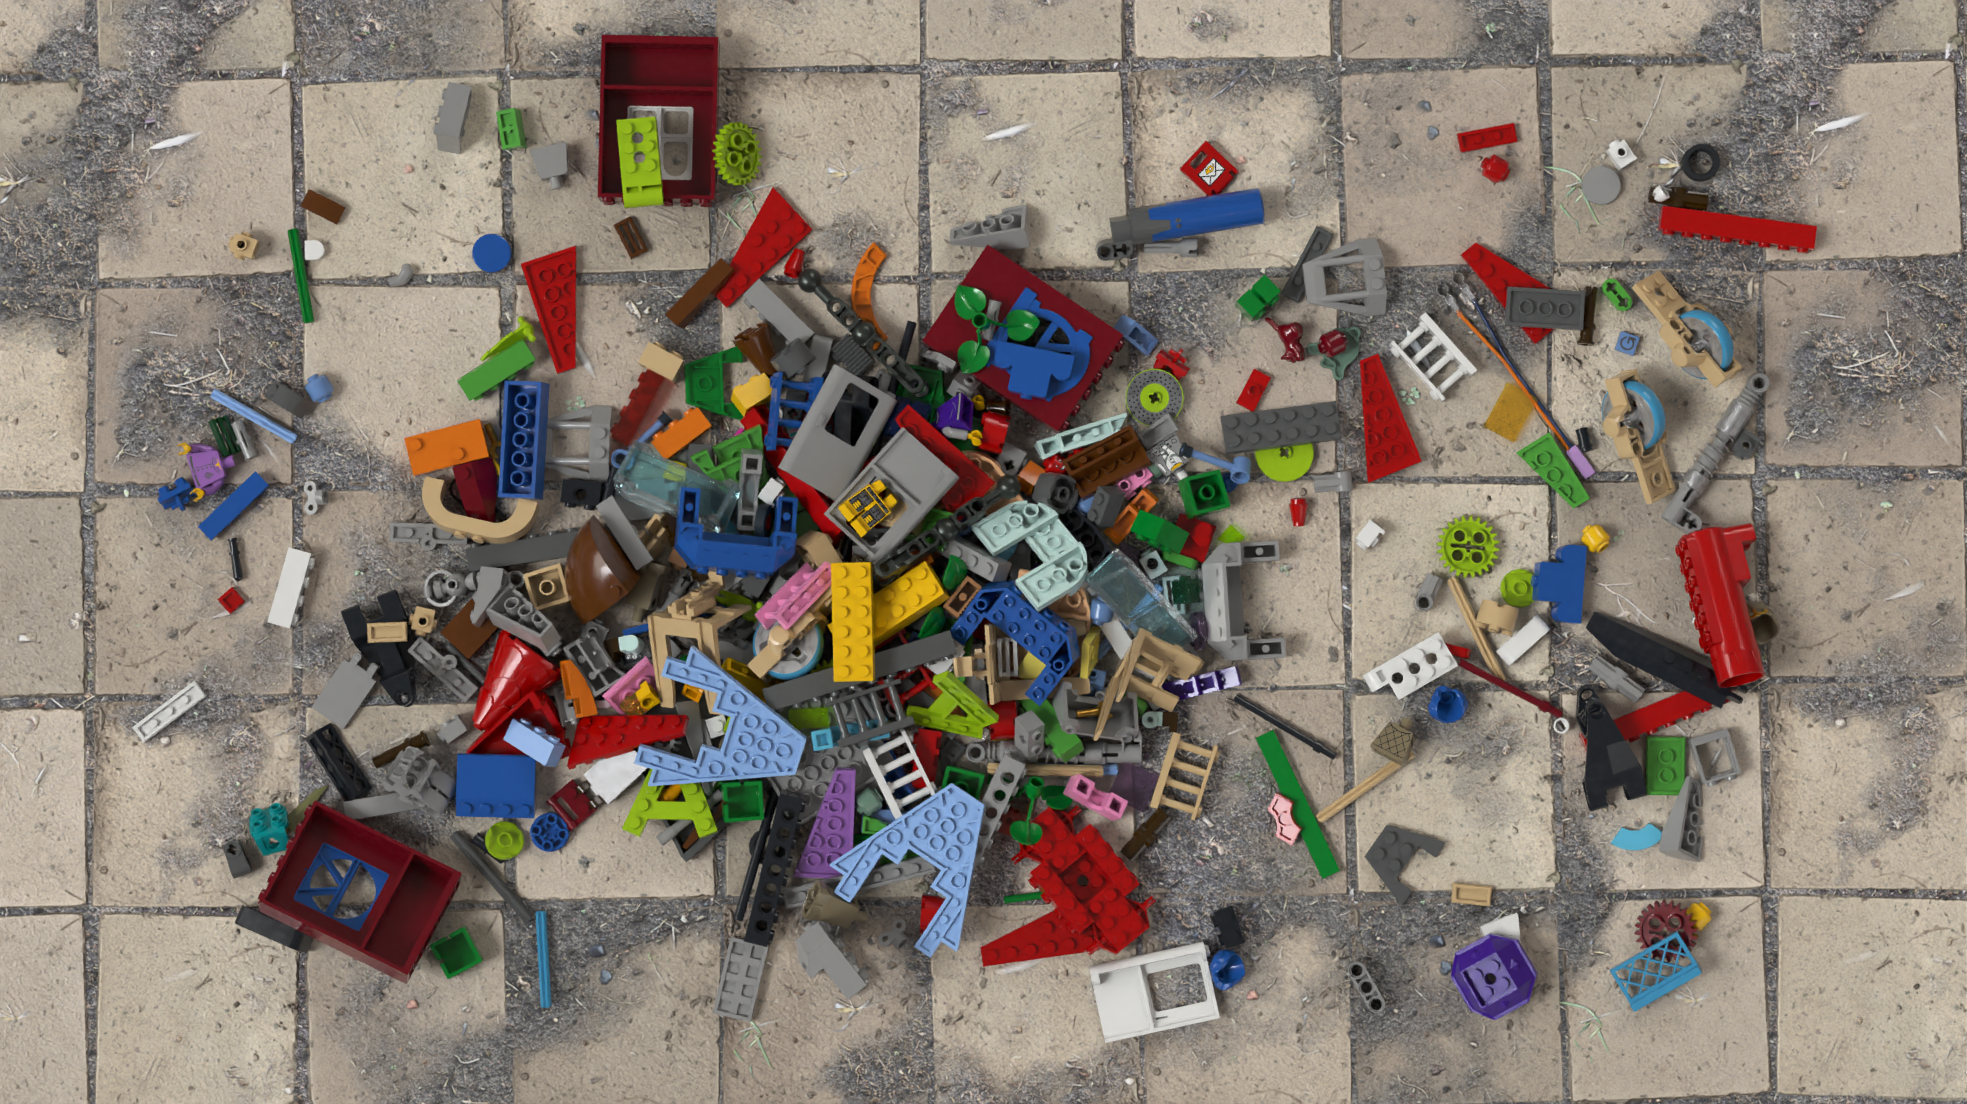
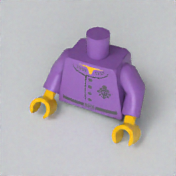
[177,443,236,502]

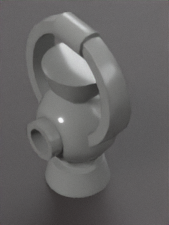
[423,570,478,607]

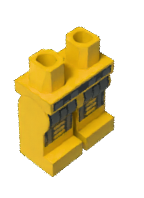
[838,479,898,537]

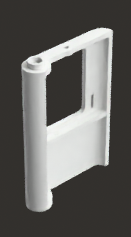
[1089,942,1220,1043]

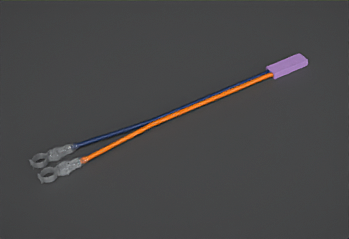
[1435,271,1595,480]

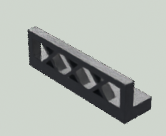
[305,723,372,802]

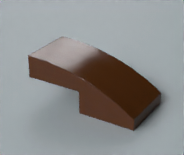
[300,189,346,225]

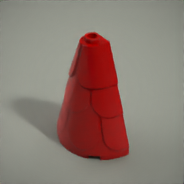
[472,629,562,731]
[466,688,571,759]

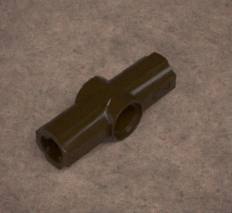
[1648,186,1709,211]
[1120,808,1171,862]

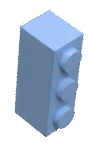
[503,717,566,767]

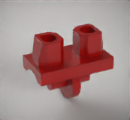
[1153,348,1190,381]

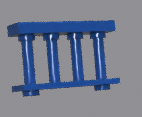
[764,372,823,451]

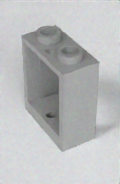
[1688,728,1741,787]

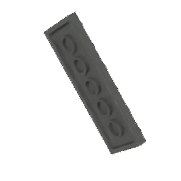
[1221,401,1342,455]

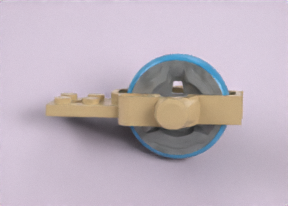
[1632,271,1742,388]
[1602,369,1676,504]
[747,586,832,684]

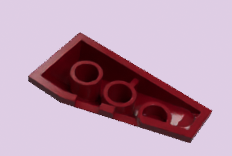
[452,457,498,523]

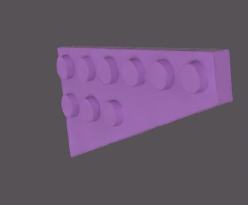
[793,767,856,878]

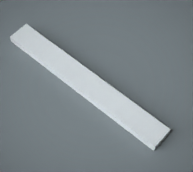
[1082,571,1164,711]

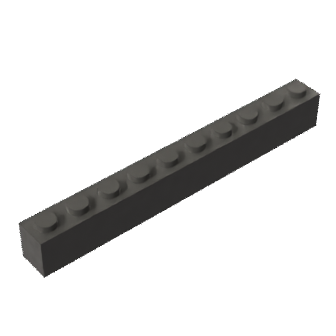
[762,630,957,713]

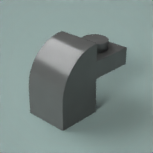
[264,380,311,419]

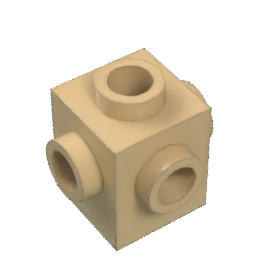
[228,231,260,261]
[408,606,438,637]

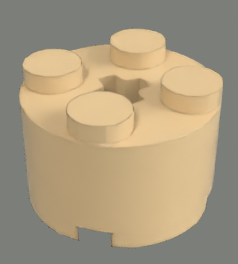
[1474,600,1519,637]

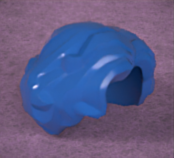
[1428,685,1468,724]
[1210,949,1245,991]

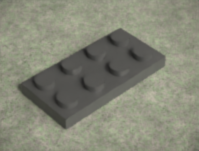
[1505,287,1585,331]

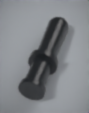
[228,538,243,581]

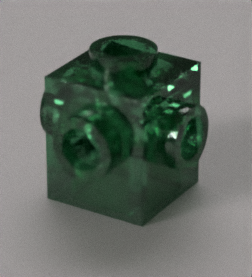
[1171,576,1200,605]

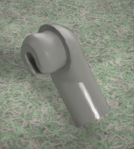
[388,264,413,288]

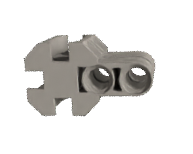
[382,746,456,819]

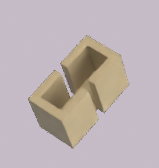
[638,513,670,561]

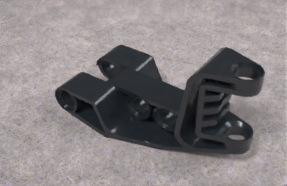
[816,371,879,491]
[1062,507,1129,606]
[341,589,417,707]
[1576,685,1647,812]

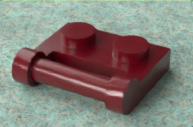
[546,779,597,832]

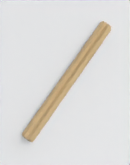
[1447,577,1505,681]
[1316,751,1414,823]
[987,763,1104,777]

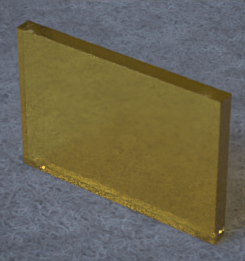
[1483,382,1538,443]

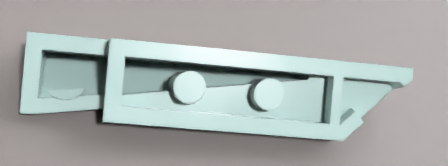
[1034,413,1127,460]

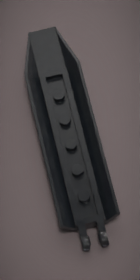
[1586,612,1749,709]

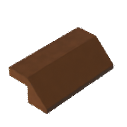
[1062,425,1152,501]

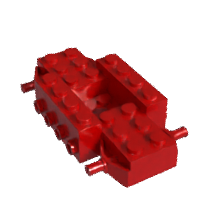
[1011,805,1156,956]

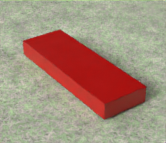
[1457,123,1518,153]

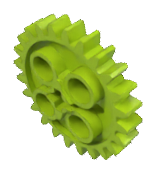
[712,122,762,186]
[1436,515,1500,579]

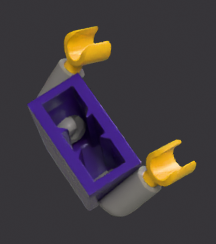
[930,392,985,446]

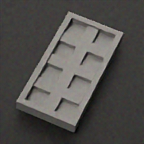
[713,937,769,1022]

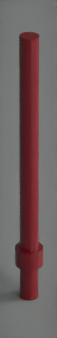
[1458,658,1563,718]

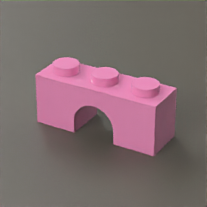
[1063,774,1128,821]

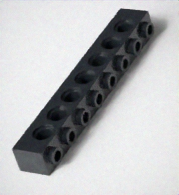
[744,789,806,947]

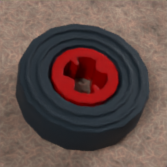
[754,504,774,537]

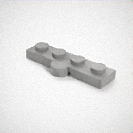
[389,522,468,551]
[407,636,479,703]

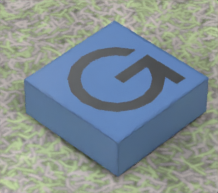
[1614,331,1640,356]

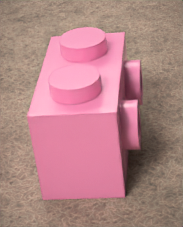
[1113,468,1153,500]

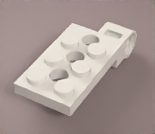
[1363,632,1458,700]

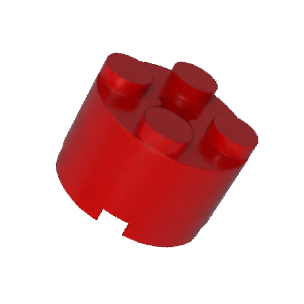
[978,411,1011,454]
[988,700,1017,740]
[919,895,945,934]

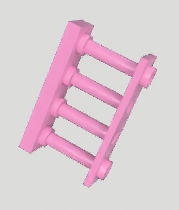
[755,562,831,630]

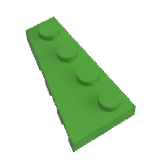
[1516,432,1590,509]

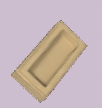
[367,622,408,643]
[1451,883,1492,906]

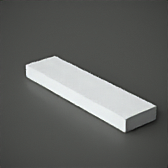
[132,680,207,743]

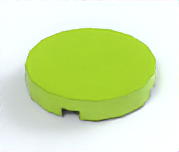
[1500,569,1534,608]
[485,821,524,860]

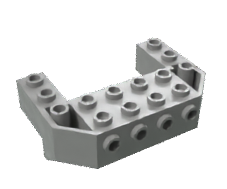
[1198,541,1286,662]
[796,920,870,1000]

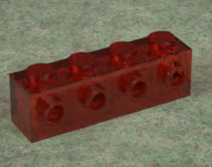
[610,369,666,447]

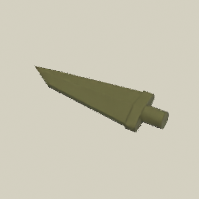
[286,785,329,834]

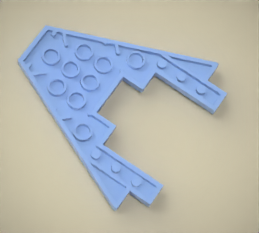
[634,645,807,786]
[829,783,985,958]

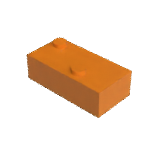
[404,419,491,477]

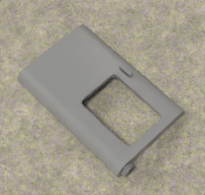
[778,364,898,501]
[824,427,959,565]

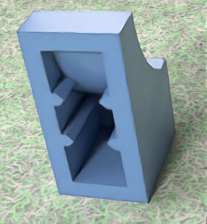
[1113,315,1159,356]

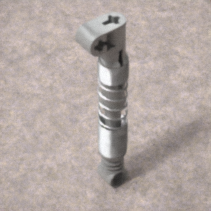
[1661,373,1769,534]
[966,727,1142,765]

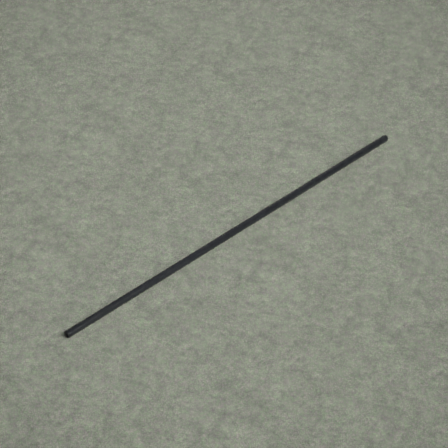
[733,321,917,922]

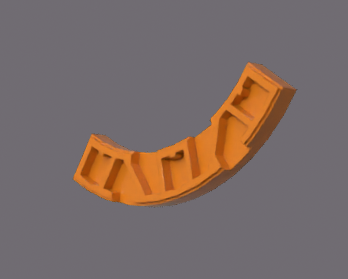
[851,242,888,351]

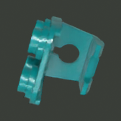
[249,803,289,856]

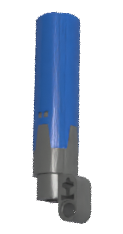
[1095,188,1265,261]

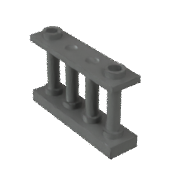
[825,677,915,749]

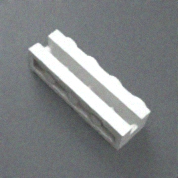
[267,547,315,629]

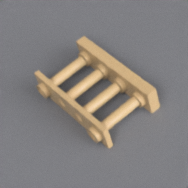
[1149,732,1220,821]

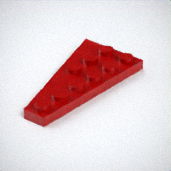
[716,187,812,308]
[1460,242,1553,344]
[521,245,576,374]
[1359,354,1422,483]
[895,404,995,522]
[567,715,689,770]
[980,911,1099,967]

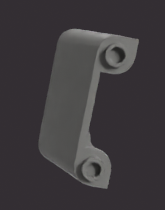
[1053,681,1139,742]

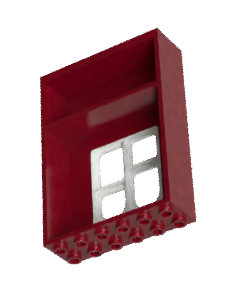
[597,34,720,207]

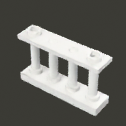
[1389,312,1477,402]
[860,728,938,820]

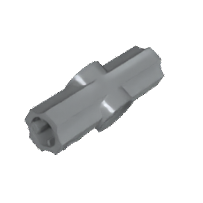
[1588,655,1645,703]

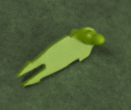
[480,316,536,362]
[715,589,763,624]

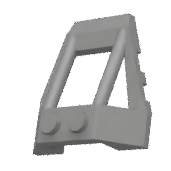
[1302,238,1387,317]
[545,406,612,484]

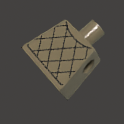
[1370,717,1415,767]

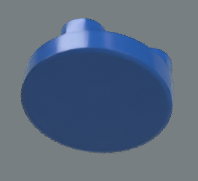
[472,234,512,273]
[530,813,570,852]

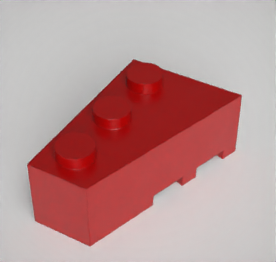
[908,729,942,789]

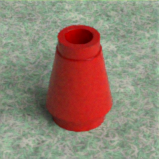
[783,248,805,279]
[1289,498,1308,526]

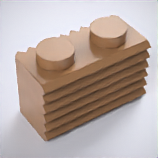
[943,576,981,619]

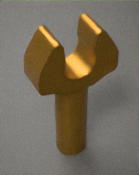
[484,422,501,459]
[1075,701,1113,720]

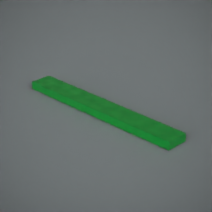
[1255,730,1340,879]

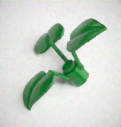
[955,285,1040,374]
[918,555,967,639]
[987,775,1073,845]

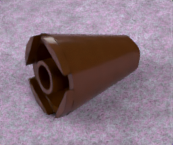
[732,322,777,378]

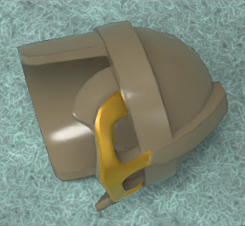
[1746,601,1780,645]

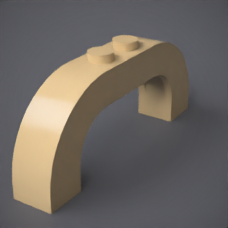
[422,476,540,544]

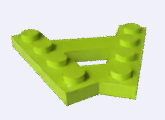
[906,670,999,739]
[622,769,718,839]

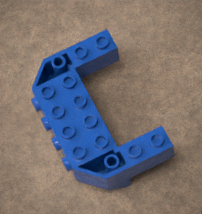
[674,487,798,579]
[950,580,1080,706]

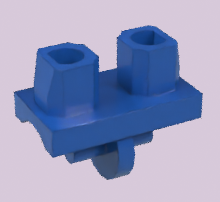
[157,477,196,512]

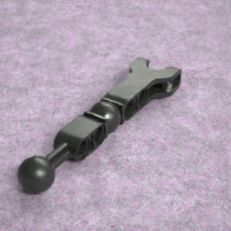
[798,269,930,398]
[873,474,1021,588]

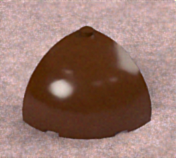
[565,515,643,624]

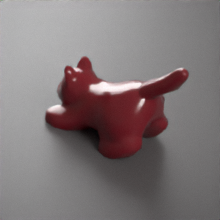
[1265,317,1305,363]

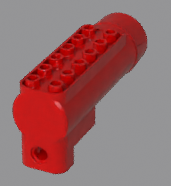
[1675,523,1765,688]

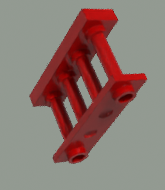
[874,628,937,710]

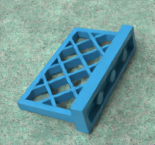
[1610,931,1702,1012]

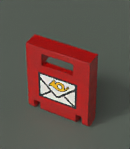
[1179,141,1239,196]

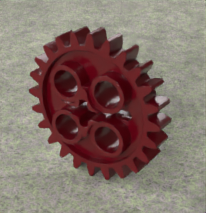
[1635,899,1699,963]

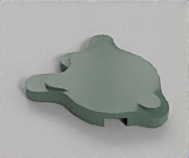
[1306,326,1361,381]

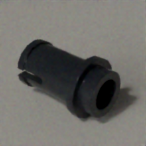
[1575,427,1594,453]

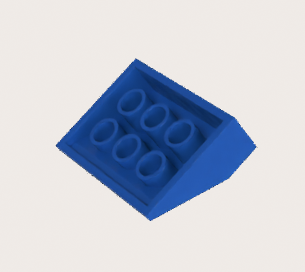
[456,753,536,818]

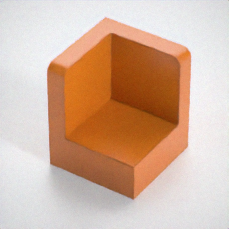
[1017,460,1046,496]

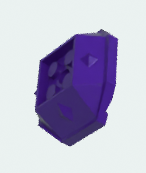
[1451,933,1538,1020]

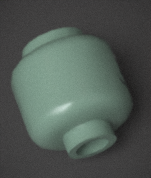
[854,787,884,816]

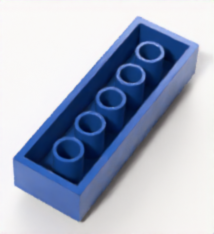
[498,381,550,500]

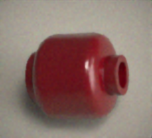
[1318,330,1348,358]

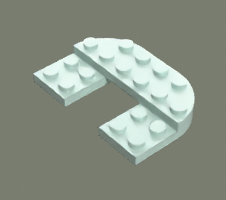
[972,500,1088,611]

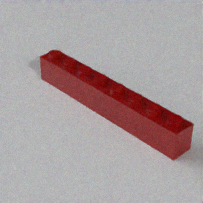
[1658,206,1817,254]
[740,404,852,541]
[1579,690,1732,750]

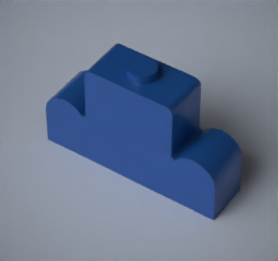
[994,340,1075,400]
[1531,545,1587,624]

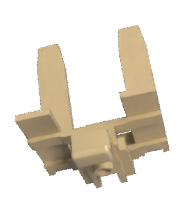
[647,571,751,715]
[953,618,1091,705]
[1093,628,1204,741]

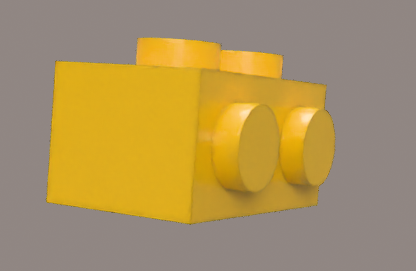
[731,373,772,417]

